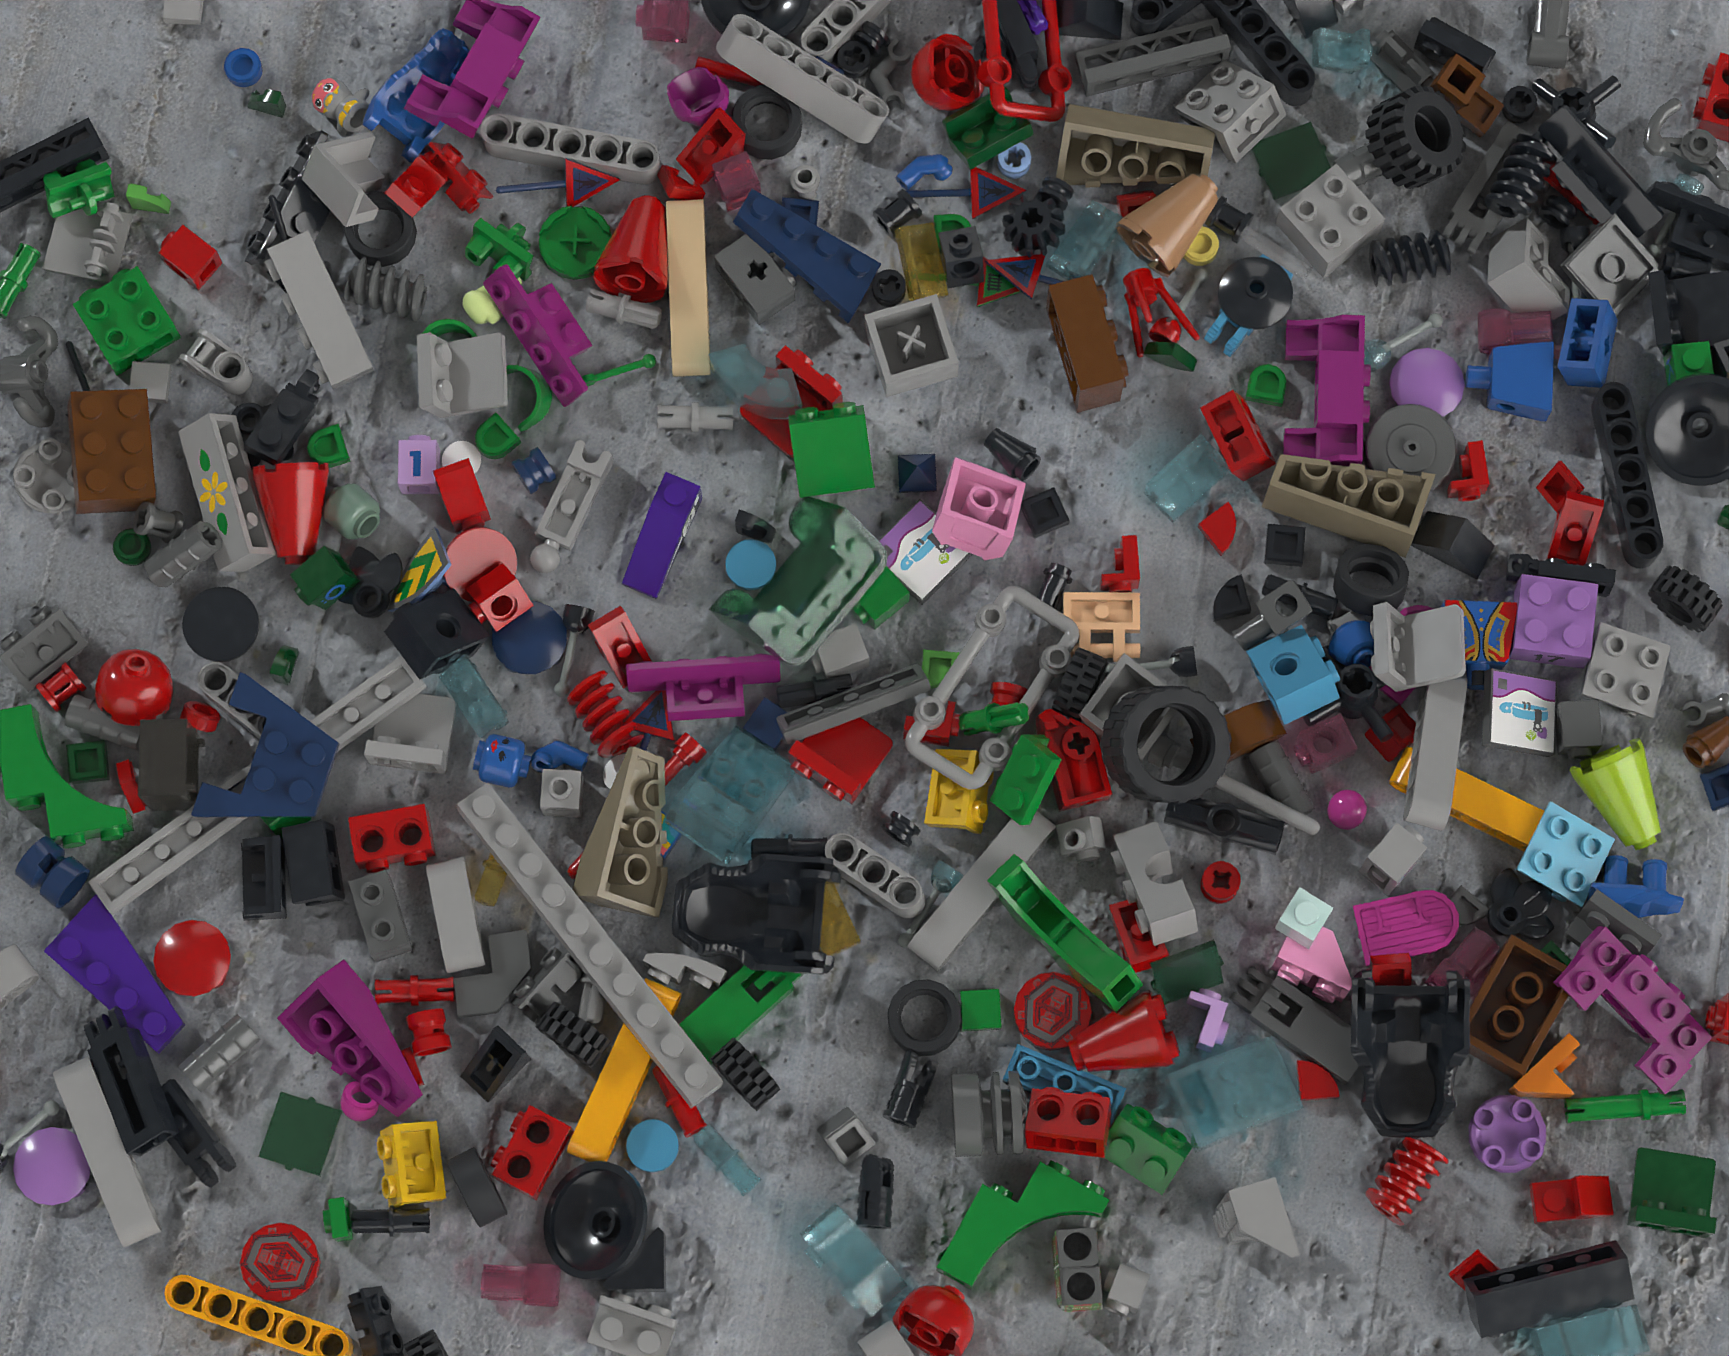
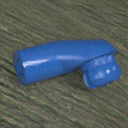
[895,154,953,191]
[531,741,590,773]

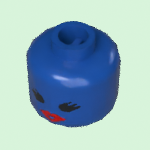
[473,734,532,788]

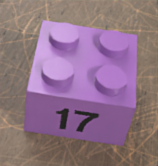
[1509,574,1598,669]

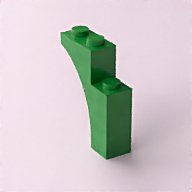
[0,704,134,848]
[987,854,1143,1012]
[936,1160,1110,1290]

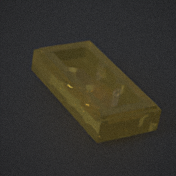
[895,222,949,301]
[820,884,861,956]

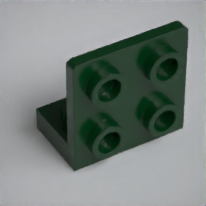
[1627,1147,1717,1238]

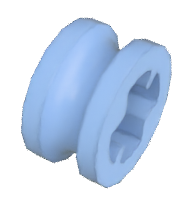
[997,142,1031,179]

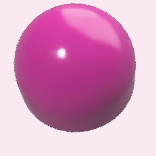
[1327,790,1367,830]
[340,1081,380,1122]

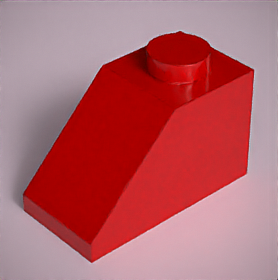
[433,458,491,532]

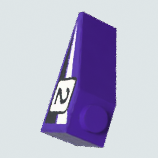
[622,472,702,599]

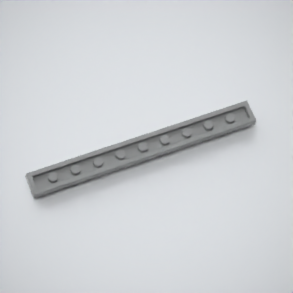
[88,655,427,915]
[456,783,724,1108]

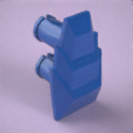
[1585,855,1684,918]

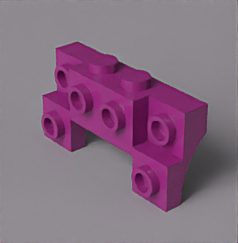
[404,0,541,139]
[1283,315,1371,467]
[1553,926,1712,1094]

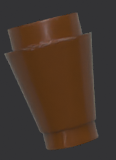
[1682,716,1729,769]

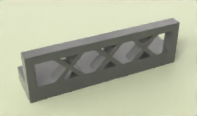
[1075,17,1231,97]

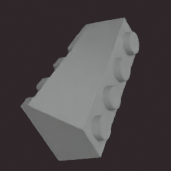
[1212,1177,1300,1258]

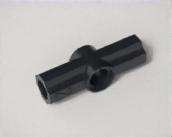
[1164,798,1285,855]

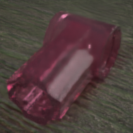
[1477,309,1553,355]
[1424,927,1500,989]
[481,1263,561,1307]

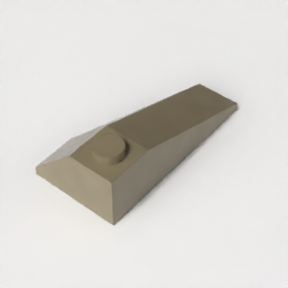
[573,746,668,918]

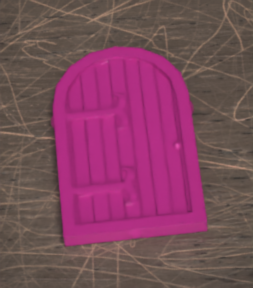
[1353,890,1459,967]

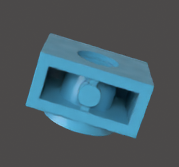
[1246,625,1340,725]

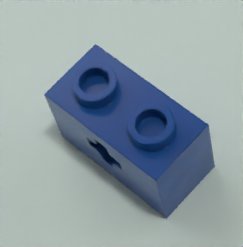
[1557,298,1618,388]

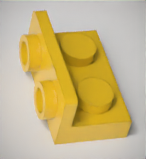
[924,749,994,834]
[377,1121,446,1208]

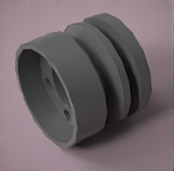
[951,1071,1027,1157]

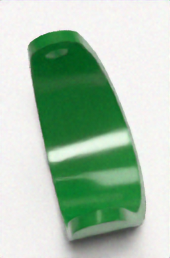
[422,319,477,338]
[506,365,552,432]

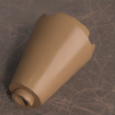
[1116,174,1218,277]

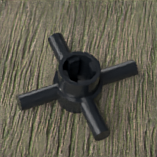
[1531,75,1621,149]
[1303,645,1394,742]

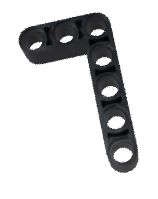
[1130,0,1316,106]

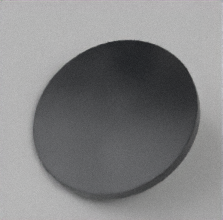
[182,587,259,662]

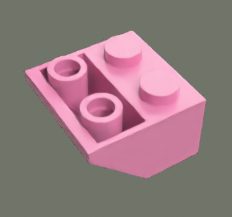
[1271,927,1352,1004]

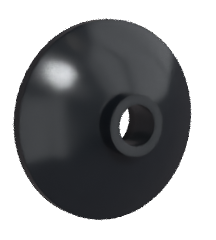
[1218,257,1293,330]

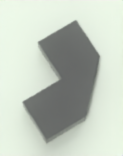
[454,930,532,1018]

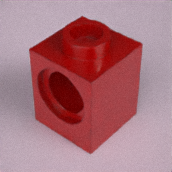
[158,224,223,291]
[466,563,534,632]

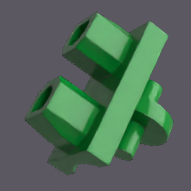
[43,159,115,218]
[465,218,534,281]

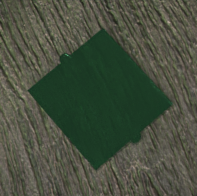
[1252,122,1331,200]
[1150,939,1224,1005]
[258,1092,343,1177]

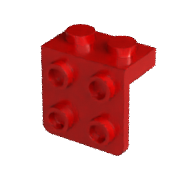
[740,345,843,457]
[788,717,893,805]

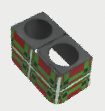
[1052,1227,1104,1312]

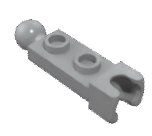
[530,440,613,574]

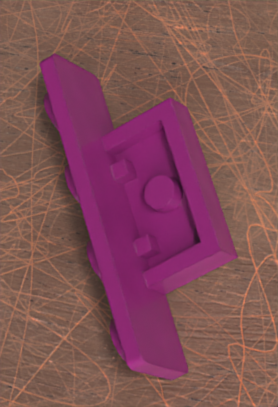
[483,264,593,407]
[626,653,781,721]

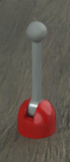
[1148,268,1209,343]

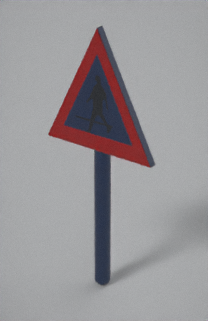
[496,158,621,207]
[906,167,1027,220]
[985,254,1107,300]
[624,690,675,751]

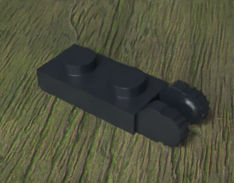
[161,1079,236,1188]

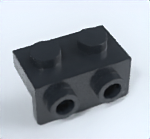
[1414,17,1496,74]

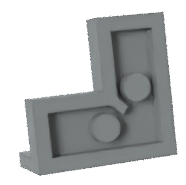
[302,132,385,227]
[1487,217,1570,331]

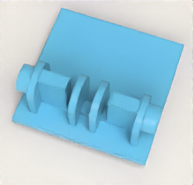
[1516,801,1615,907]

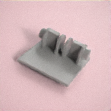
[42,203,133,283]
[1581,622,1671,719]

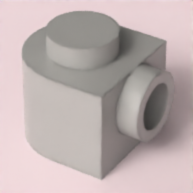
[1056,816,1106,862]
[1102,1263,1151,1317]

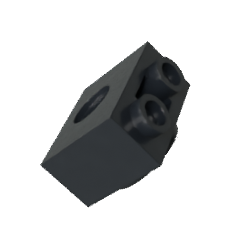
[384,588,490,680]

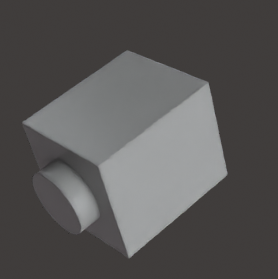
[809,623,869,678]

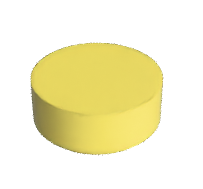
[1184,226,1219,266]

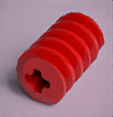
[567,670,644,758]
[1365,1137,1449,1226]

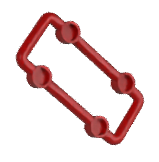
[978,0,1072,122]

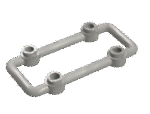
[905,586,1079,789]

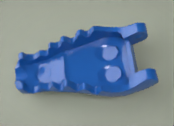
[362,28,470,163]

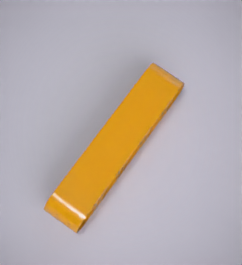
[1389,747,1544,852]
[567,978,682,1162]
[164,1275,354,1356]

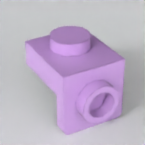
[1186,988,1229,1053]

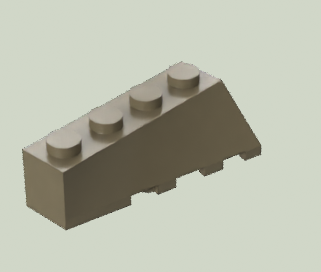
[1056,104,1215,188]
[1262,454,1436,558]

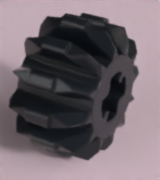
[1002,192,1066,258]

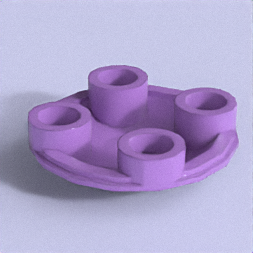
[1389,348,1465,417]
[1468,1095,1546,1173]
[13,1127,90,1206]

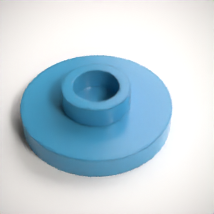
[725,539,776,590]
[626,1119,679,1173]

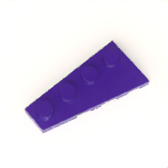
[44,894,185,1054]

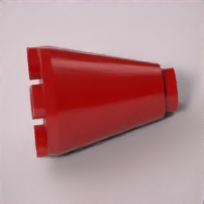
[1068,990,1180,1072]

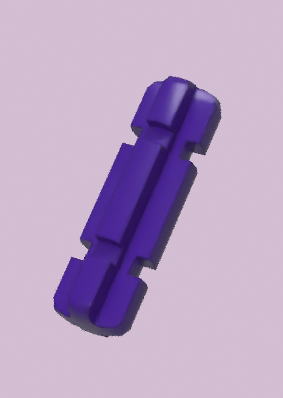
[1017,0,1048,35]

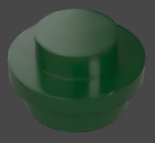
[113,528,152,566]

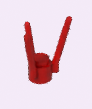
[1123,268,1200,358]

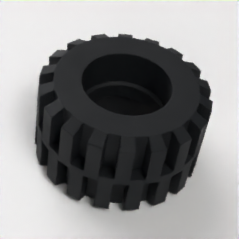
[1365,85,1466,189]

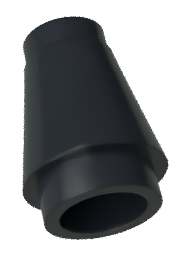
[984,428,1041,481]

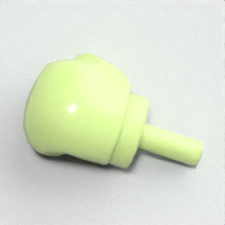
[462,277,522,324]

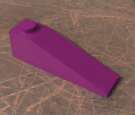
[277,959,423,1117]

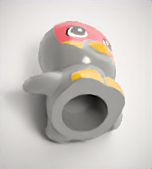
[312,78,369,137]

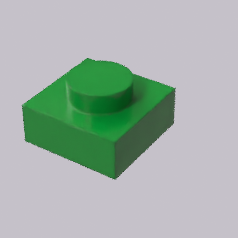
[323,1197,353,1242]

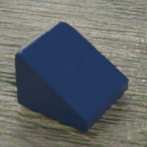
[1700,764,1729,811]

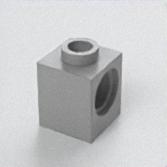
[540,769,585,818]

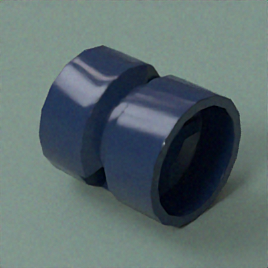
[15,836,90,909]

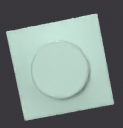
[1275,887,1333,949]

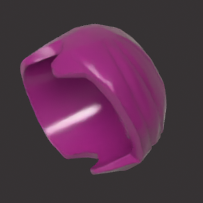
[667,67,729,126]

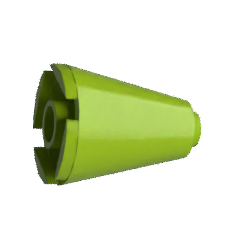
[1569,738,1661,850]

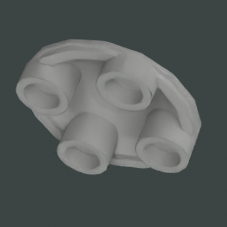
[13,438,75,514]

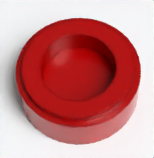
[180,701,221,732]

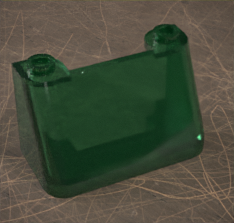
[709,497,888,666]

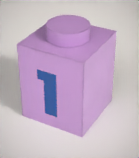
[398,435,440,494]

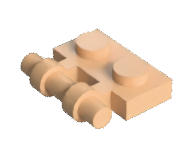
[1063,592,1140,662]

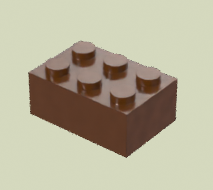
[1046,274,1129,413]
[67,389,156,514]
[1469,934,1569,1081]

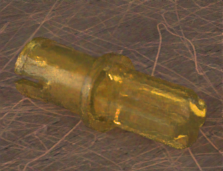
[474,853,508,907]

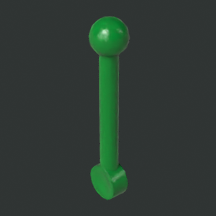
[582,354,656,386]

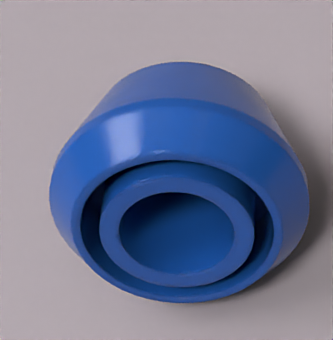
[1328,620,1374,667]

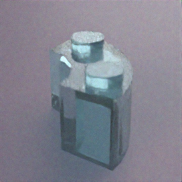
[708,344,802,419]
[800,1203,908,1317]
[1530,1304,1650,1356]

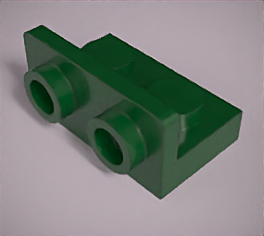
[942,86,1034,170]

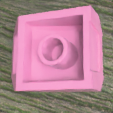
[932,457,1026,561]

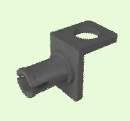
[1232,580,1312,651]

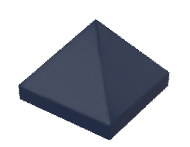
[898,454,937,493]

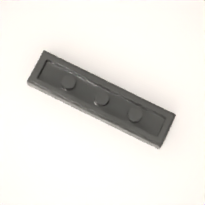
[776,664,931,745]

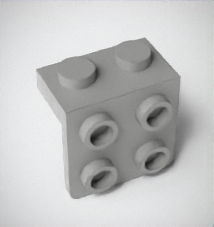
[1370,602,1466,692]

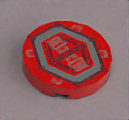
[1013,972,1092,1051]
[240,1222,321,1303]

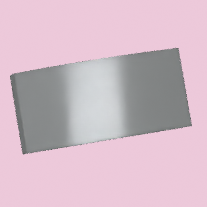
[643,953,727,990]

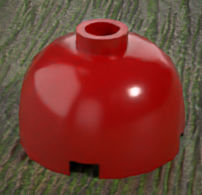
[910,34,984,111]
[95,649,173,726]
[892,1285,974,1356]

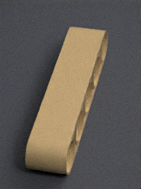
[666,199,711,377]

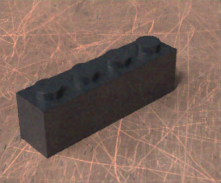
[1463,1240,1635,1338]

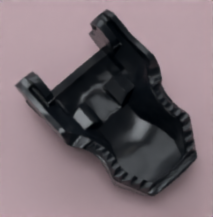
[672,854,842,974]
[1350,969,1470,1138]

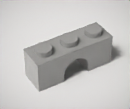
[1110,821,1198,946]

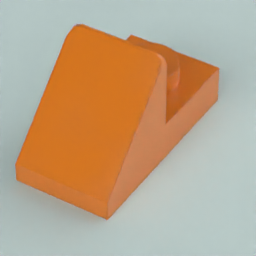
[1508,1033,1580,1099]

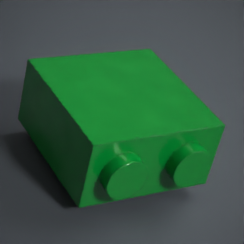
[73,266,181,376]
[788,402,875,498]

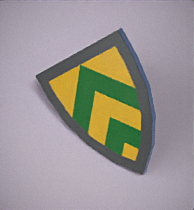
[388,527,451,612]

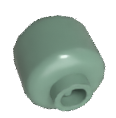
[324,483,380,540]

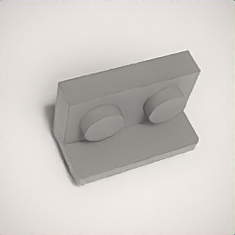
[587,1291,678,1356]

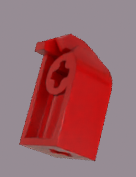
[1036,709,1113,812]

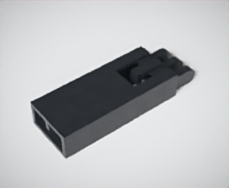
[997,0,1039,92]
[84,1006,179,1156]

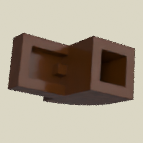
[1429,54,1505,137]
[1190,700,1287,765]

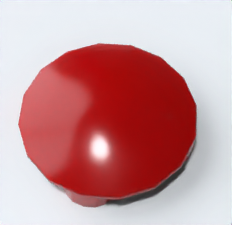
[153,920,231,997]

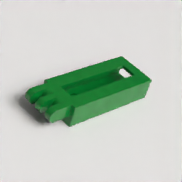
[679,965,804,1065]

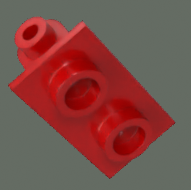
[423,142,494,214]

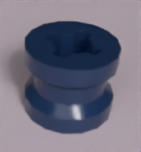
[511,447,557,494]

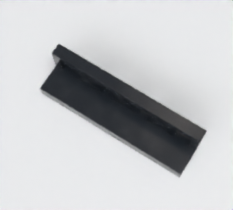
[0,117,110,213]

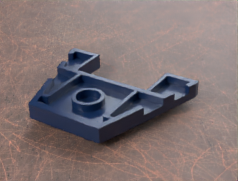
[191,672,340,818]

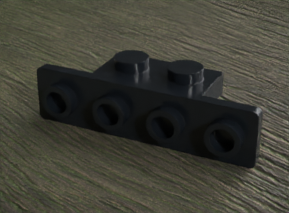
[1538,105,1664,238]
[245,130,331,265]
[1646,181,1729,270]

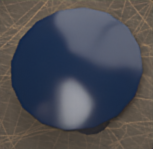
[492,601,567,674]

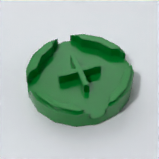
[538,206,612,280]

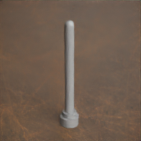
[1148,734,1320,835]

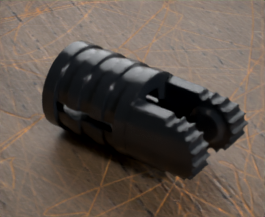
[882,1050,939,1128]
[856,1154,894,1229]

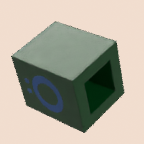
[290,546,360,610]

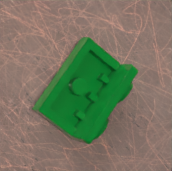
[990,734,1062,825]
[1105,1104,1193,1195]

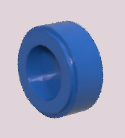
[224,48,263,87]

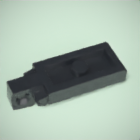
[244,369,320,466]
[1506,554,1616,597]

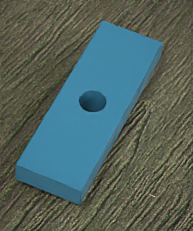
[1002,1044,1126,1126]

